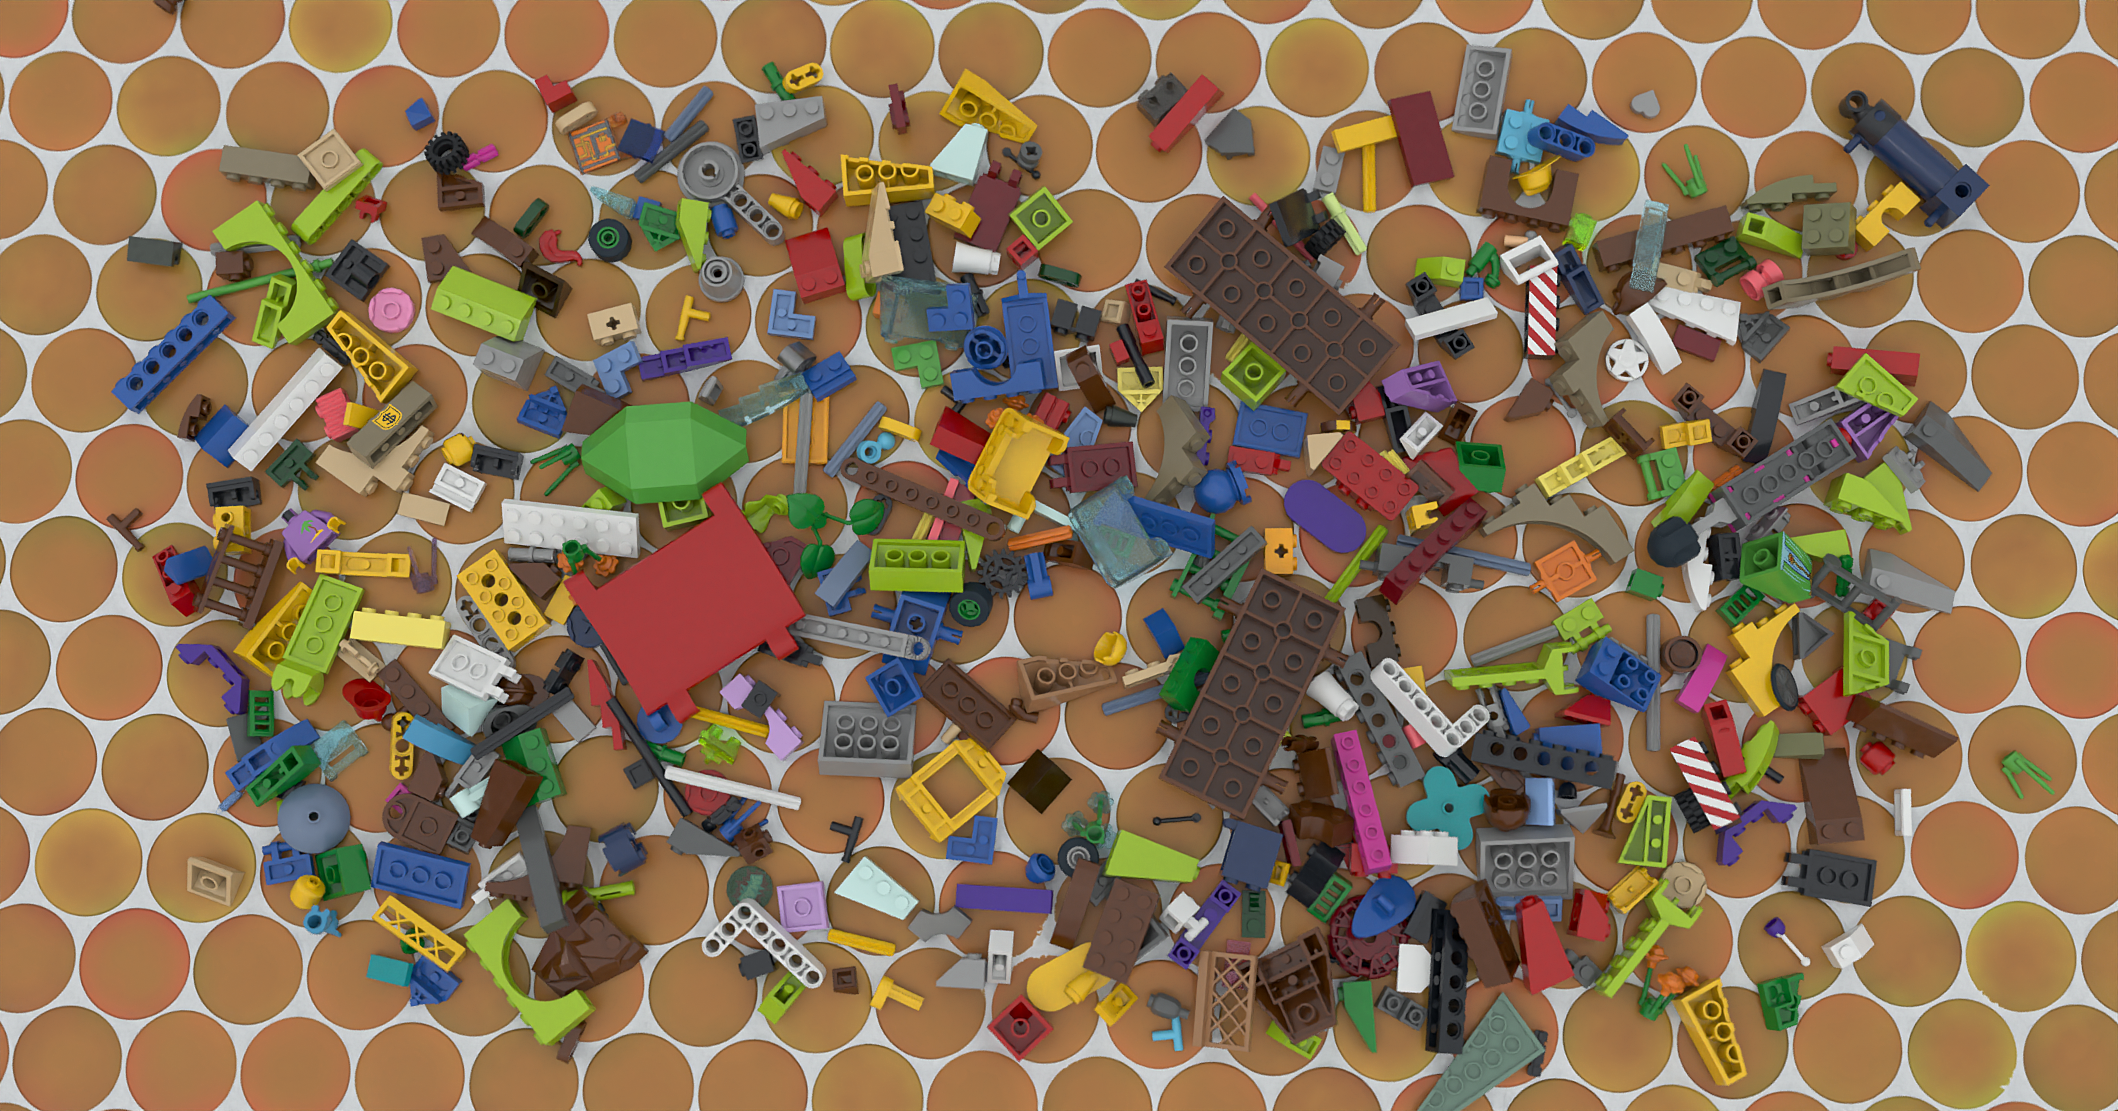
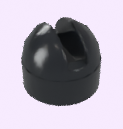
[1558,782,1577,800]

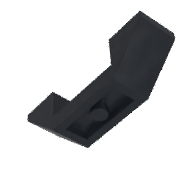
[1405,272,1475,360]

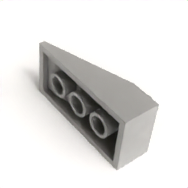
[1162,316,1213,412]

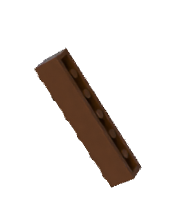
[1591,205,1734,273]

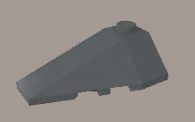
[1903,401,1992,492]

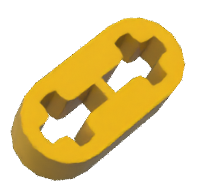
[782,63,823,94]
[878,417,922,442]
[1614,781,1647,823]

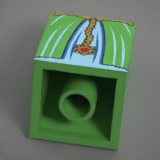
[1739,531,1813,604]

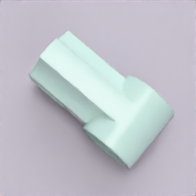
[449,776,490,819]

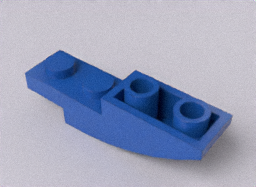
[225,719,321,792]

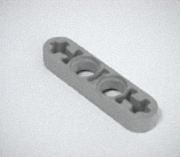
[456,596,516,669]

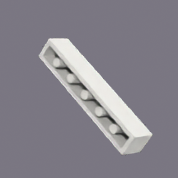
[228,348,343,471]

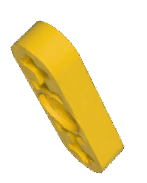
[389,712,414,780]

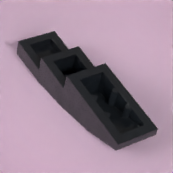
[1741,369,1787,464]

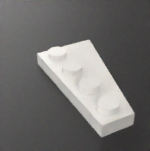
[1648,287,1741,346]

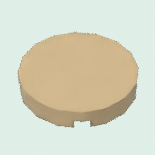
[1660,862,1707,909]

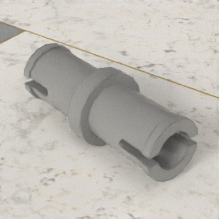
[508,546,557,564]

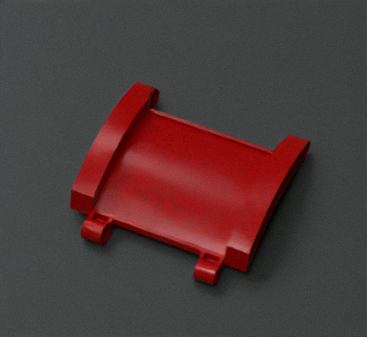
[563,482,806,724]

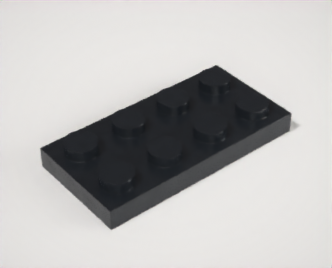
[888,200,938,295]

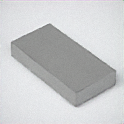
[552,700,597,743]

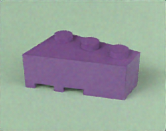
[1382,361,1457,413]

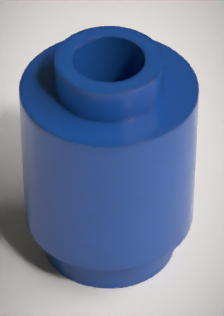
[711,204,739,239]

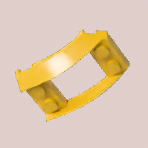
[896,738,1007,843]

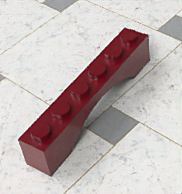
[1378,497,1488,605]

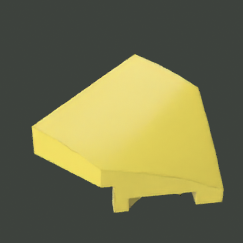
[1117,367,1163,412]

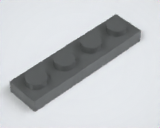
[1182,526,1267,605]

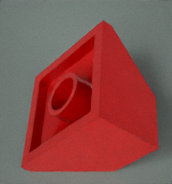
[1555,692,1611,728]

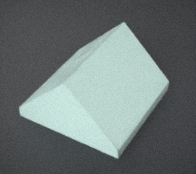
[441,685,497,737]

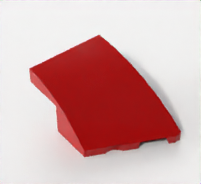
[1402,447,1479,517]

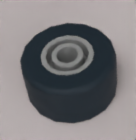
[1058,837,1099,878]

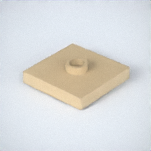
[297,129,363,192]

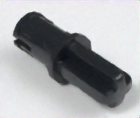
[960,273,990,317]

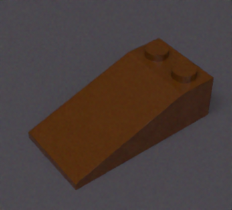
[1799,748,1865,844]

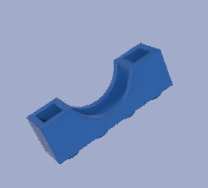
[950,358,1047,403]

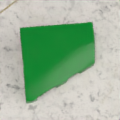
[1757,973,1804,1031]

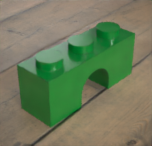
[1159,637,1220,713]

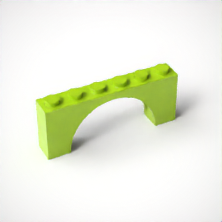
[213,200,339,346]
[464,898,596,1046]

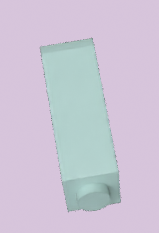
[930,123,988,186]

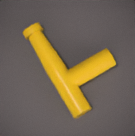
[675,296,711,341]

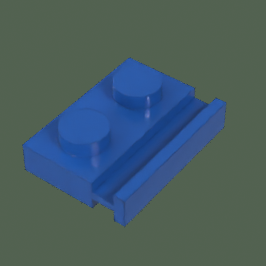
[801,351,857,402]

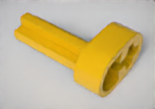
[870,975,924,1011]

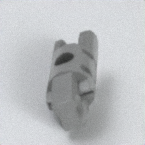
[1475,684,1510,745]

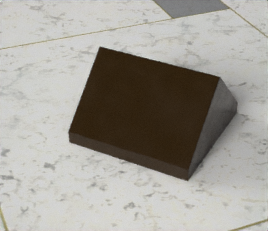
[518,261,572,318]
[1007,749,1072,814]

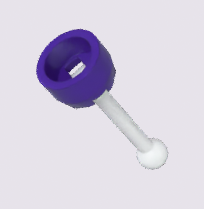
[1764,917,1810,966]

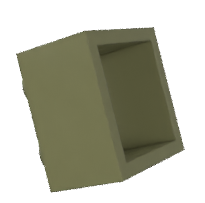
[1802,202,1857,256]

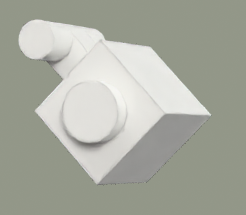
[1159,892,1209,941]

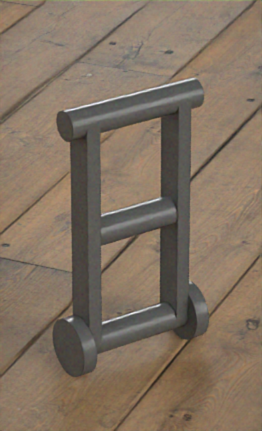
[1811,553,1902,632]

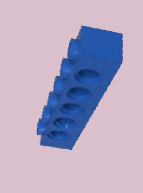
[111,295,236,414]

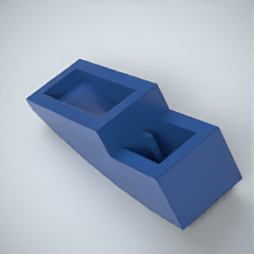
[1554,104,1629,145]

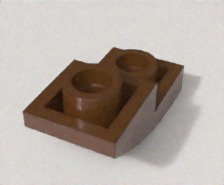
[177,394,211,442]

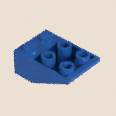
[1575,637,1662,712]

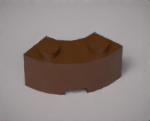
[1289,800,1354,848]

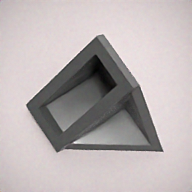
[1792,612,1835,660]

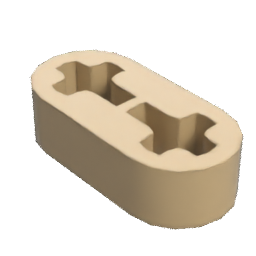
[555,102,598,135]

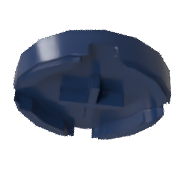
[567,606,604,648]

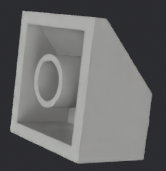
[936,953,987,989]

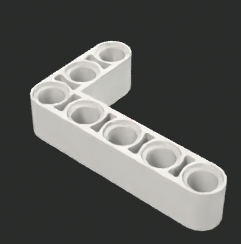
[1370,658,1490,757]
[702,898,826,988]

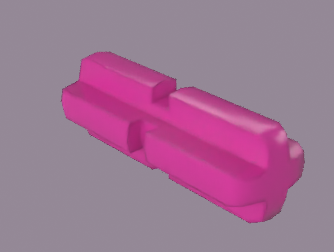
[462,144,498,171]

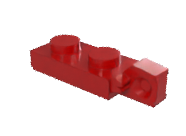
[1227,446,1291,476]

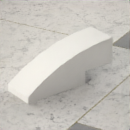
[1625,302,1682,376]

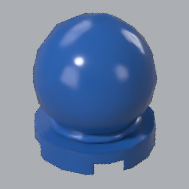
[1193,460,1252,514]

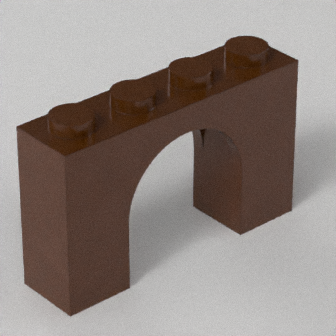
[1476,155,1579,233]

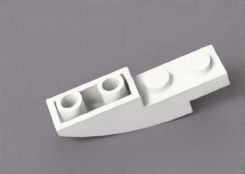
[1681,517,1714,612]

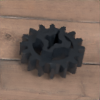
[977,549,1027,599]

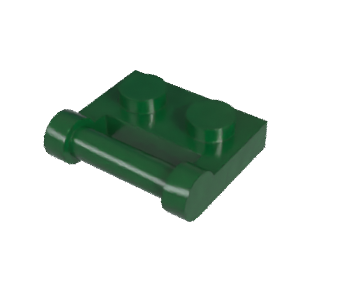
[1694,236,1757,287]

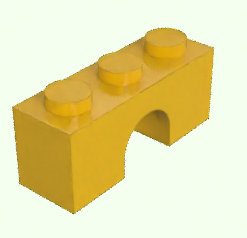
[1855,182,1920,252]

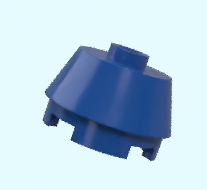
[964,326,1008,370]

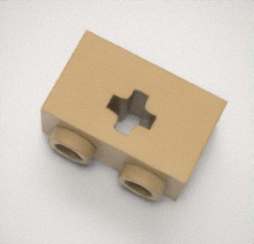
[587,303,642,346]

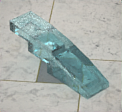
[1629,200,1669,293]
[718,372,808,427]

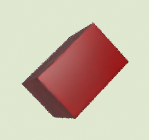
[1109,339,1130,367]

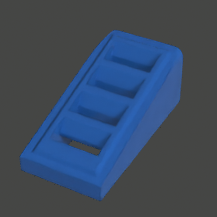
[1498,688,1530,736]

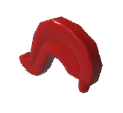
[539,229,583,267]

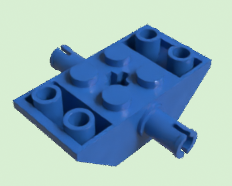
[871,591,963,676]

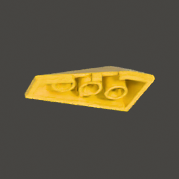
[939,68,1038,143]
[233,581,313,678]

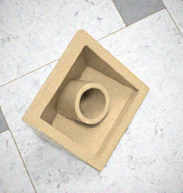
[1303,432,1343,477]
[187,857,245,907]

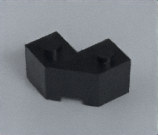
[1286,841,1346,908]

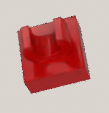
[355,195,387,223]

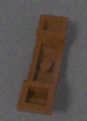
[1050,857,1101,950]

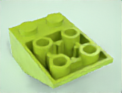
[1823,473,1905,530]

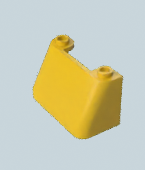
[968,408,1070,520]

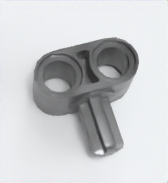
[774,341,817,387]

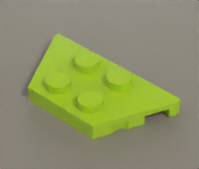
[1843,611,1889,697]

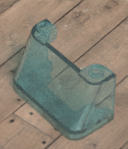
[880,275,978,351]
[1068,475,1173,588]

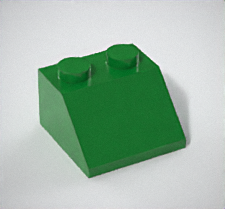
[1455,441,1506,493]
[315,844,371,901]

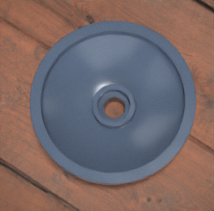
[277,784,350,854]

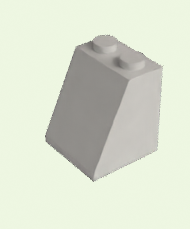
[473,336,545,392]

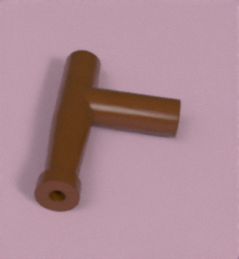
[107,508,145,552]

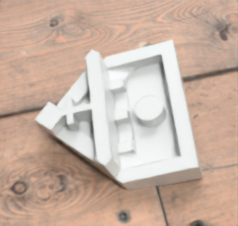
[1396,944,1431,993]

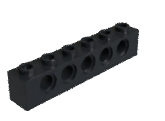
[1471,730,1619,790]
[1425,909,1468,1054]

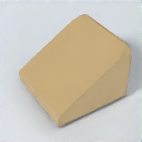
[1100,299,1131,326]

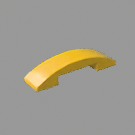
[315,549,412,578]

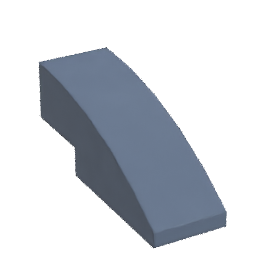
[815,540,872,608]

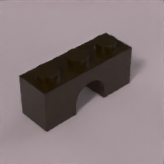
[1354,594,1401,669]

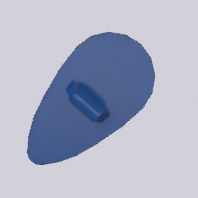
[1351,875,1416,938]

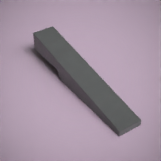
[516,805,569,934]

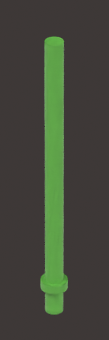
[187,258,334,304]

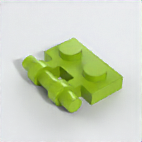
[1551,598,1612,655]

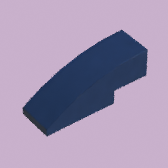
[1551,243,1605,315]

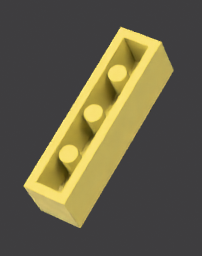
[350,608,451,650]

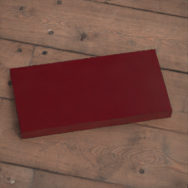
[1387,91,1454,187]

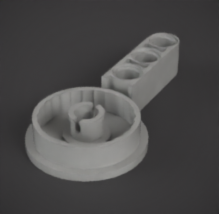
[677,142,785,246]

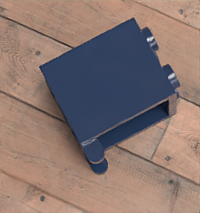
[1219,818,1283,892]

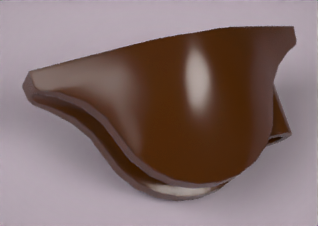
[1612,271,1667,316]

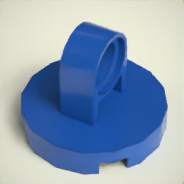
[637,704,683,744]

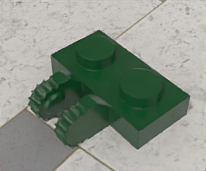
[265,439,319,491]

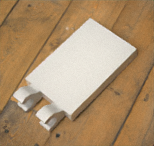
[429,634,522,703]

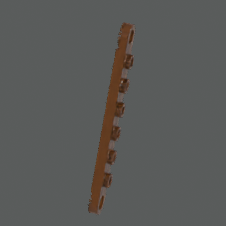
[840,457,1006,541]

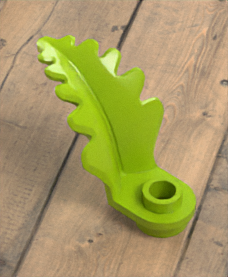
[741,494,788,533]

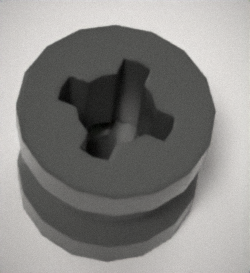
[1017,141,1042,170]

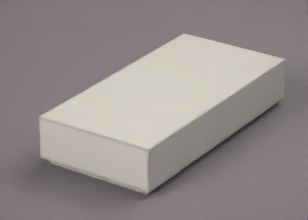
[1894,789,1912,836]

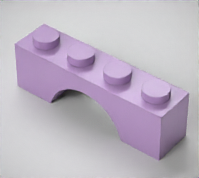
[720,673,804,761]

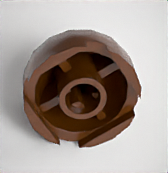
[1483,788,1531,832]

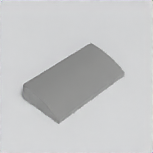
[1452,45,1513,140]

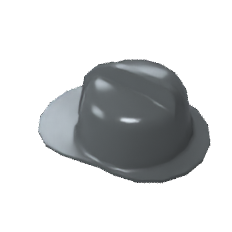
[483,705,537,738]

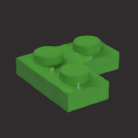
[891,340,944,389]

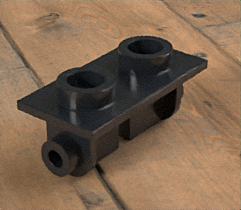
[543,648,585,695]

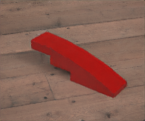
[587,659,627,751]

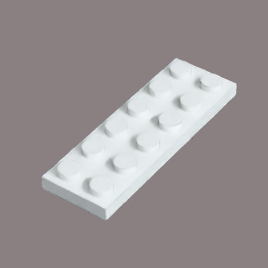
[502,499,640,558]

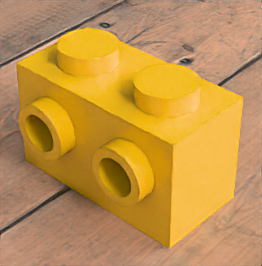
[925,192,981,238]
[213,506,252,555]

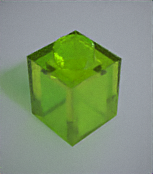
[1562,213,1597,252]

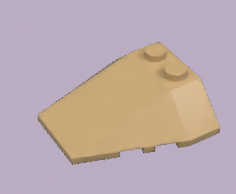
[859,182,904,283]

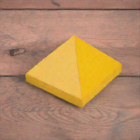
[1269,860,1291,887]

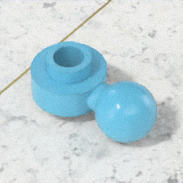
[857,432,895,464]

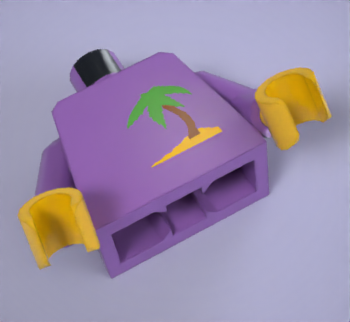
[281,508,346,575]

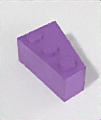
[1835,402,1898,463]

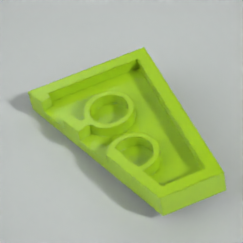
[1834,353,1918,417]

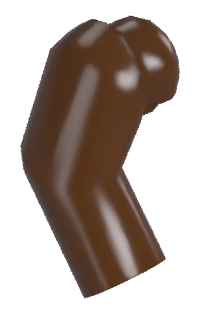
[1009,698,1039,724]

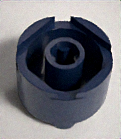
[598,822,648,877]

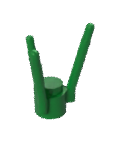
[530,443,581,496]

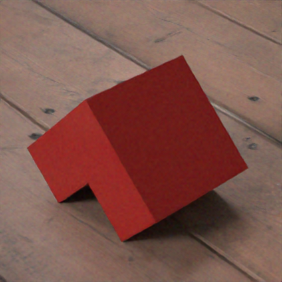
[535,74,578,113]

